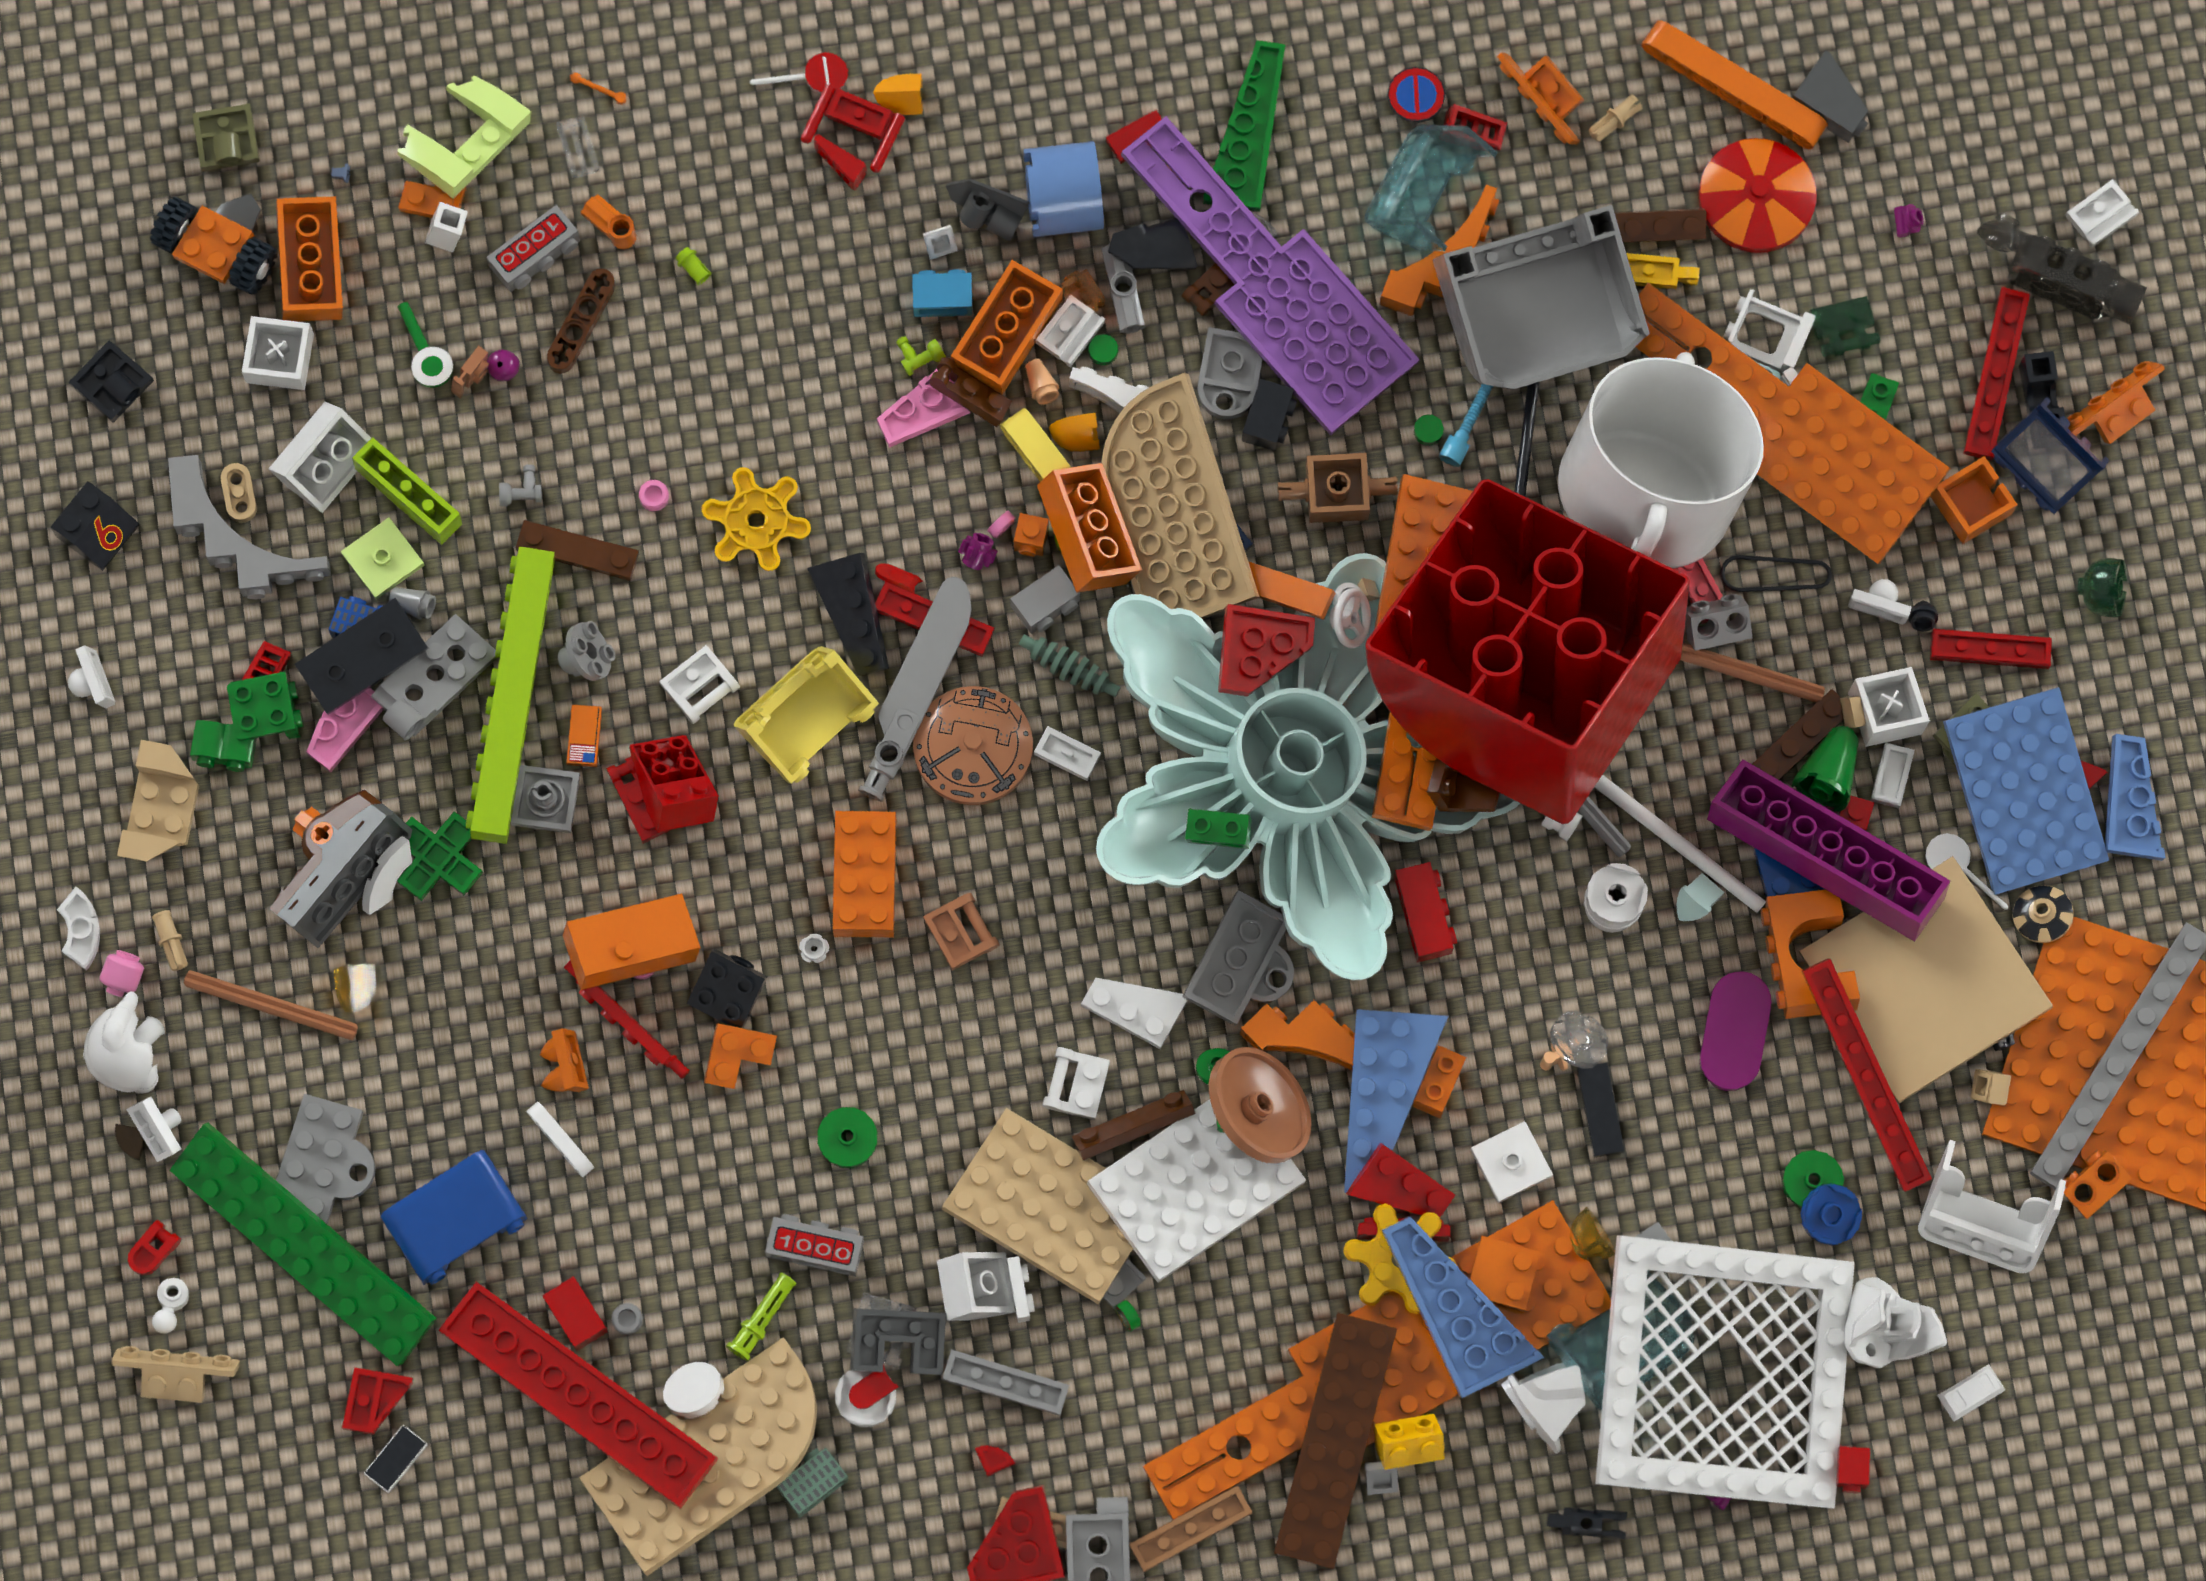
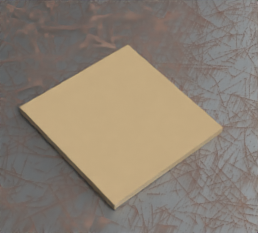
[1799,856,2053,1104]

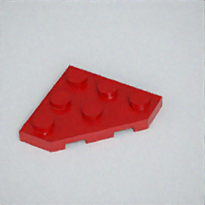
[1218,604,1315,697]
[967,1485,1065,1581]

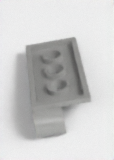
[371,614,497,740]
[1066,1497,1130,1581]

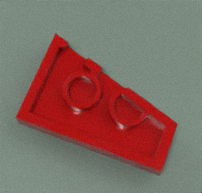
[1346,1143,1455,1218]

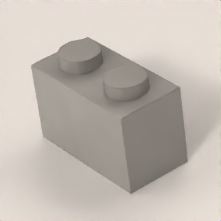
[1010,565,1080,634]

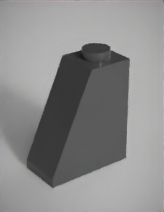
[1793,50,1868,143]

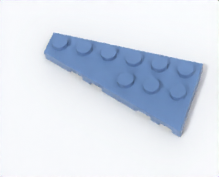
[1344,1009,1449,1192]
[1381,1217,1545,1398]

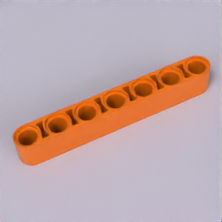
[1641,20,1828,150]

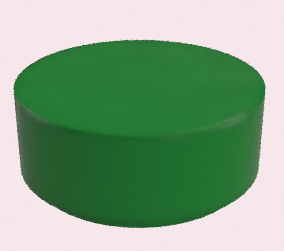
[1089,334,1118,366]
[1414,414,1444,446]

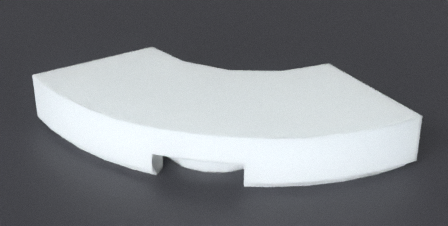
[362,836,412,915]
[57,886,100,971]

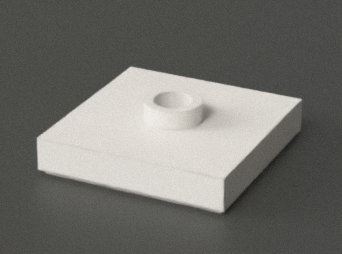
[1470,1121,1553,1203]

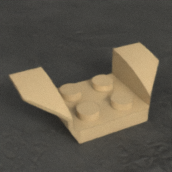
[117,740,199,862]

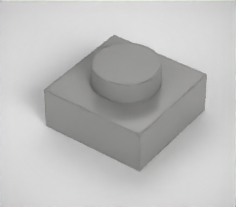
[1365,1462,1398,1495]

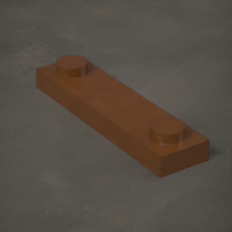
[516,520,639,581]
[1072,1090,1196,1161]

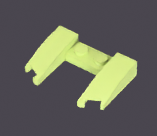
[397,76,531,199]

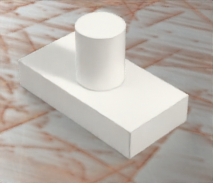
[126,1096,181,1162]

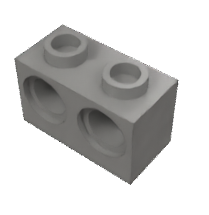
[1685,594,1753,651]

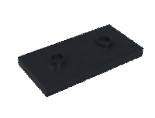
[295,598,429,715]

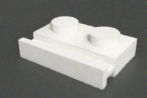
[2065,179,2139,248]
[1036,295,1105,367]

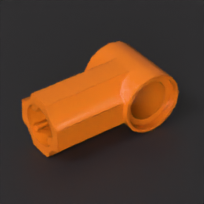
[581,194,637,249]

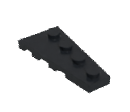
[807,553,889,676]

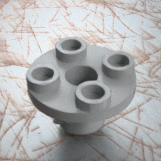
[558,621,615,681]

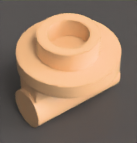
[1540,1041,1571,1071]

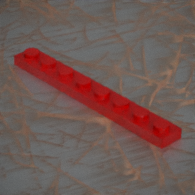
[1801,958,1932,1192]

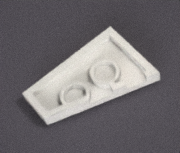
[1081,978,1188,1049]

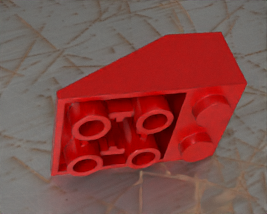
[629,735,719,832]

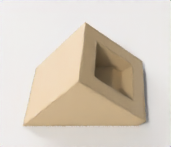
[1357,578,1380,601]

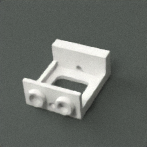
[1723,289,1816,373]

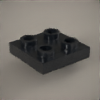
[69,340,154,423]
[687,949,768,1028]

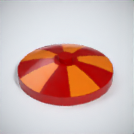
[1698,138,1817,253]

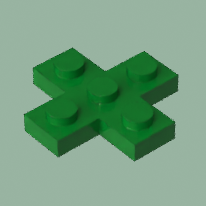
[397,811,483,901]

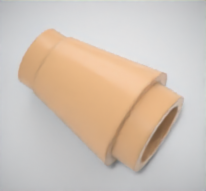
[1025,359,1059,405]

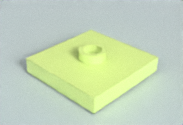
[341,517,425,600]

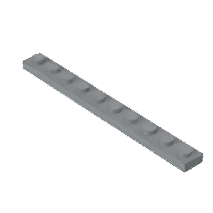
[2030,922,2206,1190]

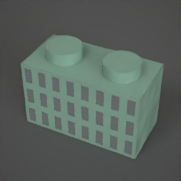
[777,1447,849,1518]

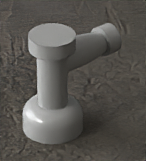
[499,464,542,506]

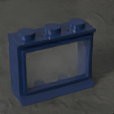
[1991,397,2109,514]

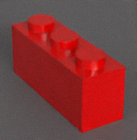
[1394,862,1457,963]

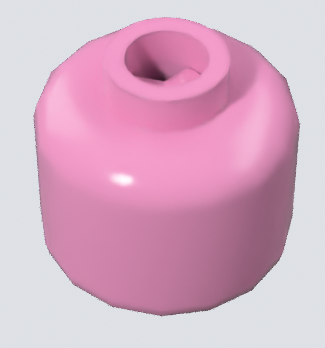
[99,950,144,997]

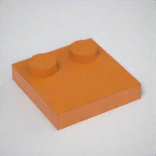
[1470,1236,1541,1312]

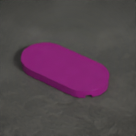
[1699,971,1772,1091]

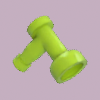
[896,336,946,376]

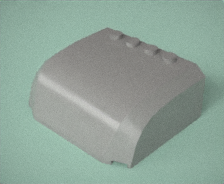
[1433,205,1650,390]

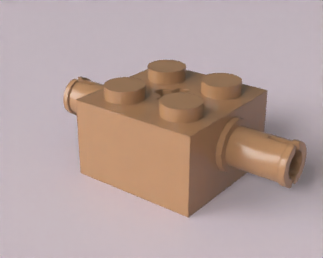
[1278,453,1398,523]

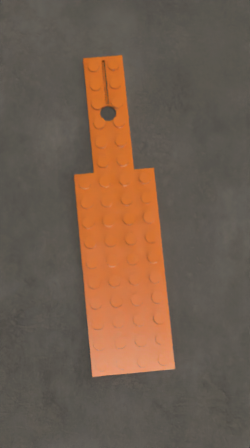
[1143,1200,1611,1520]

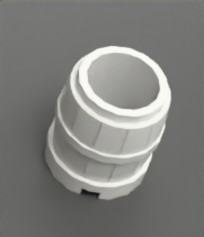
[1584,863,1648,933]

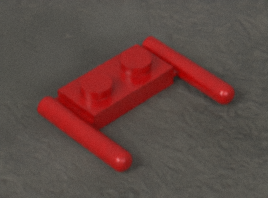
[800,84,905,173]

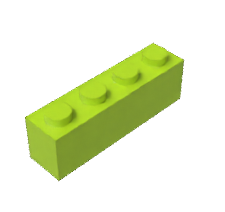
[352,437,462,545]

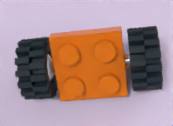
[150,197,277,295]

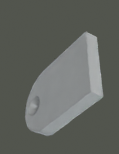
[1197,327,1263,419]

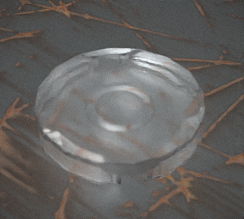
[1550,1011,1609,1069]

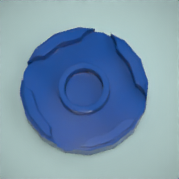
[1801,1183,1862,1246]

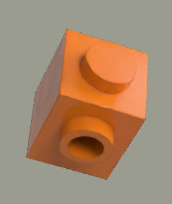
[1014,513,1049,557]

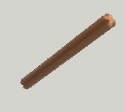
[1680,643,1825,703]
[184,970,358,1040]

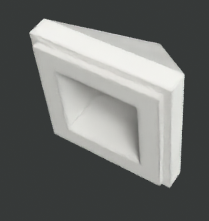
[923,225,958,260]

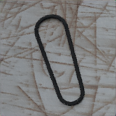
[1720,555,1832,592]

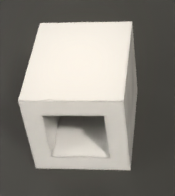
[425,202,468,253]

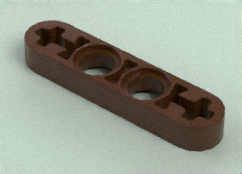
[547,268,615,374]

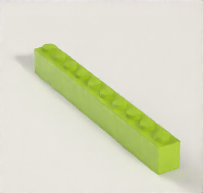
[466,547,555,844]

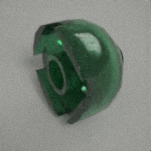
[2077,558,2127,618]

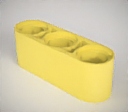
[1000,408,1070,482]

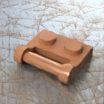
[923,892,1000,971]

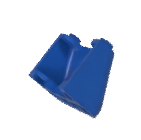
[380,1150,528,1285]

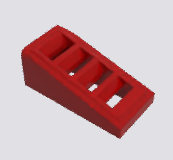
[1441,104,1507,151]
[813,134,867,191]
[242,641,292,680]

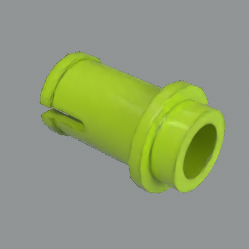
[675,247,712,285]

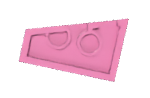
[877,369,971,448]
[306,688,384,773]

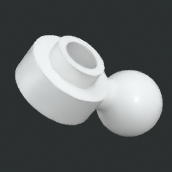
[152,1278,189,1334]

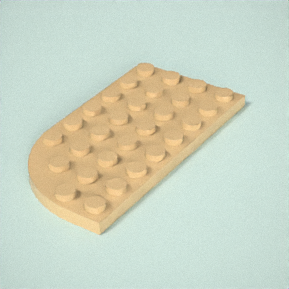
[1101,373,1259,619]
[579,1337,817,1576]

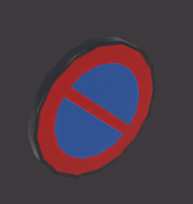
[1387,67,1446,123]

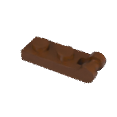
[1181,263,1235,317]
[929,357,1012,427]

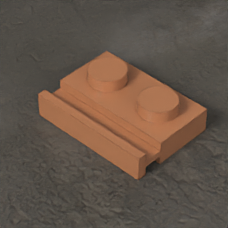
[451,346,489,399]

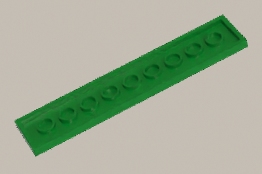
[169,1123,437,1367]

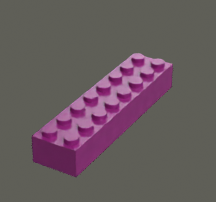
[1707,759,1951,942]

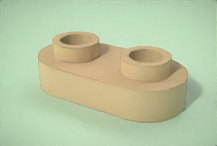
[221,463,257,523]

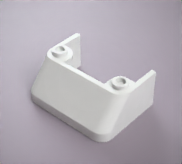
[1918,1140,2066,1273]

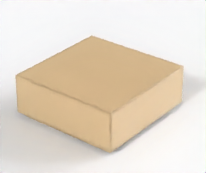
[1840,696,1866,728]

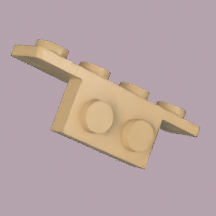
[112,1346,239,1403]

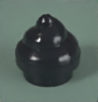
[1908,600,1938,632]

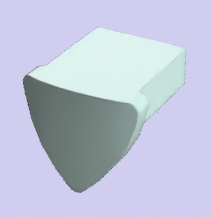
[1676,873,1725,921]

